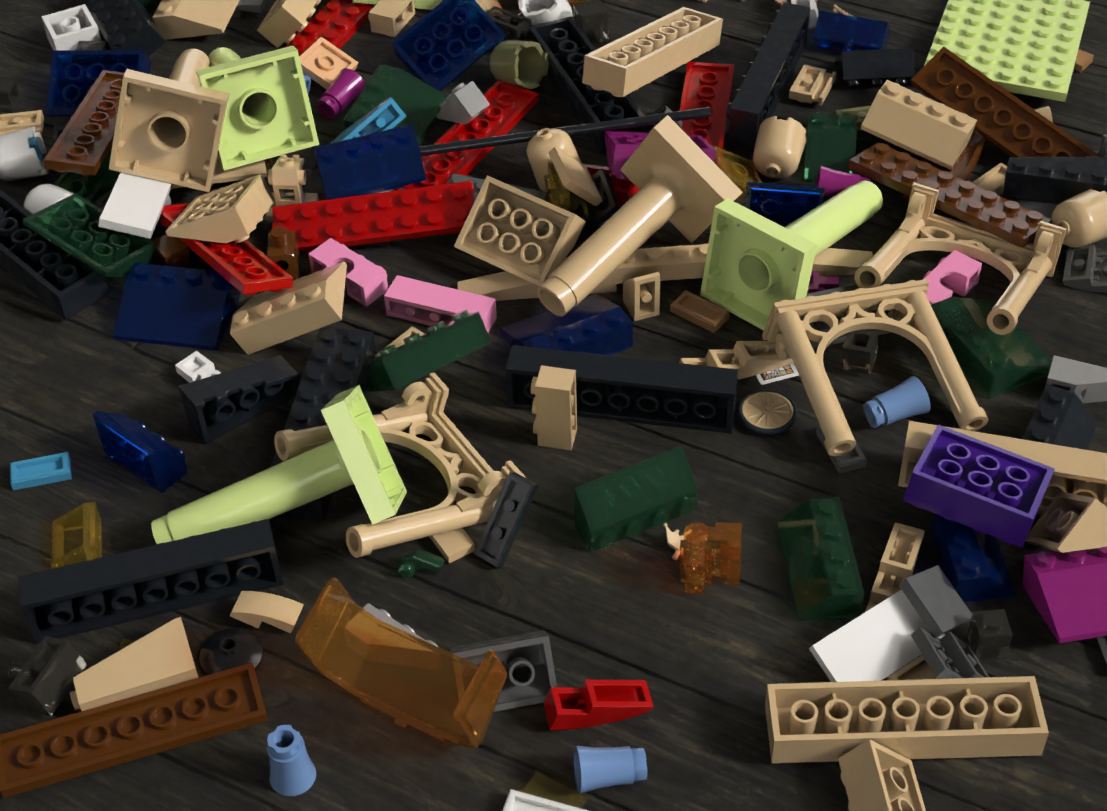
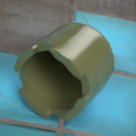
[489,40,549,89]

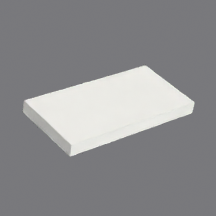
[98,172,172,239]
[809,590,945,682]

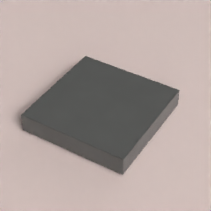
[899,565,974,638]

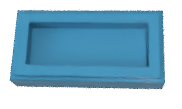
[10,452,72,490]

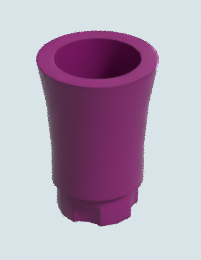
[317,68,366,119]
[815,165,870,200]

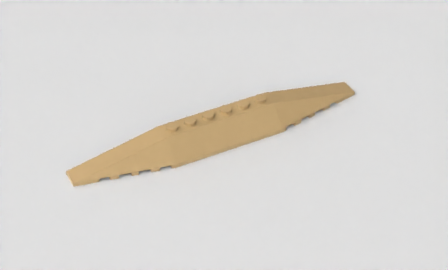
[457,244,873,301]

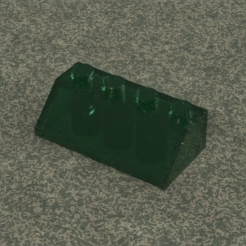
[574,446,698,552]
[777,497,864,621]

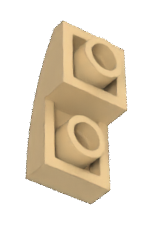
[230,591,304,633]

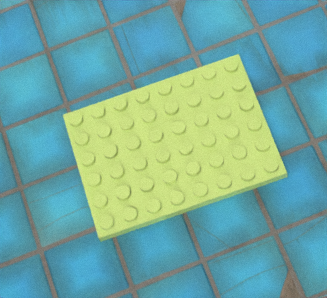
[924,0,1090,102]

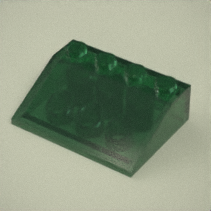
[343,65,447,148]
[22,193,157,278]
[931,297,1052,399]
[366,310,492,392]

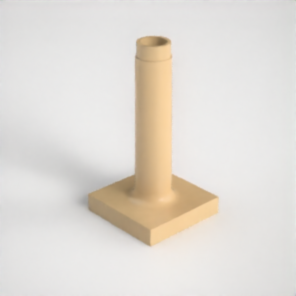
[109,49,229,192]
[537,115,743,317]

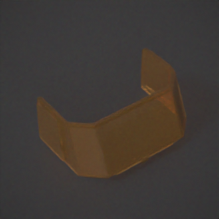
[295,577,507,749]

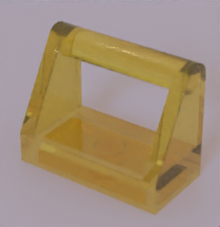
[51,502,102,569]

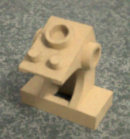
[266,154,319,216]

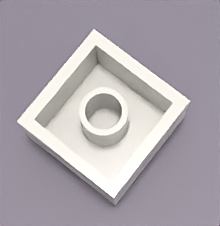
[41,4,103,62]

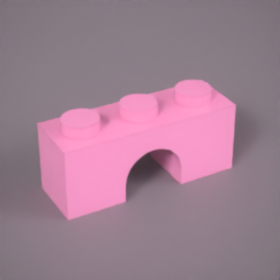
[308,238,388,307]
[923,250,982,321]

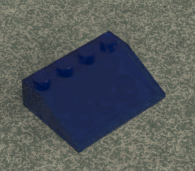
[391,0,506,95]
[46,50,151,116]
[113,263,241,351]
[500,294,633,355]

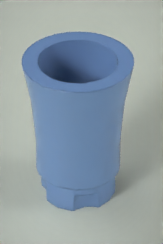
[863,376,930,428]
[267,725,316,796]
[573,745,647,794]

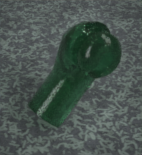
[398,550,445,578]

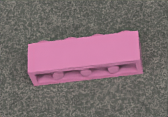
[384,275,497,339]

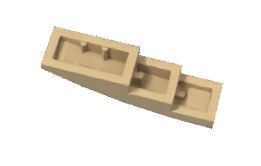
[679,341,794,380]
[865,523,925,612]

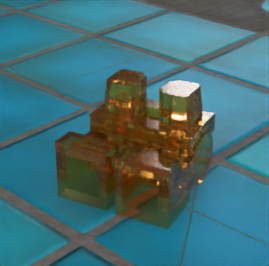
[680,522,742,594]

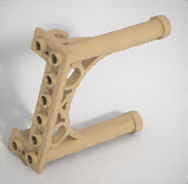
[855,183,1067,335]
[762,279,988,456]
[275,373,526,558]

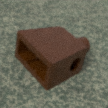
[267,226,300,281]

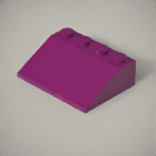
[604,131,715,179]
[1022,546,1107,643]

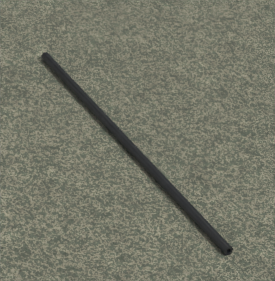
[342,107,711,167]

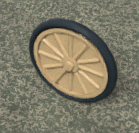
[737,389,798,435]

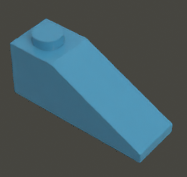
[330,97,406,158]

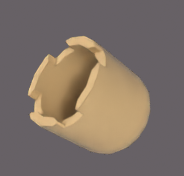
[753,116,806,180]
[526,128,582,192]
[1051,189,1107,248]

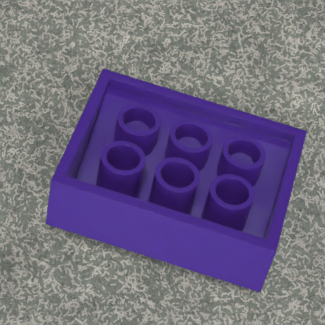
[903,425,1055,548]

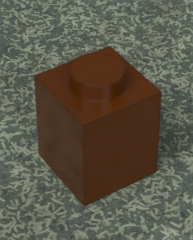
[151,234,193,277]

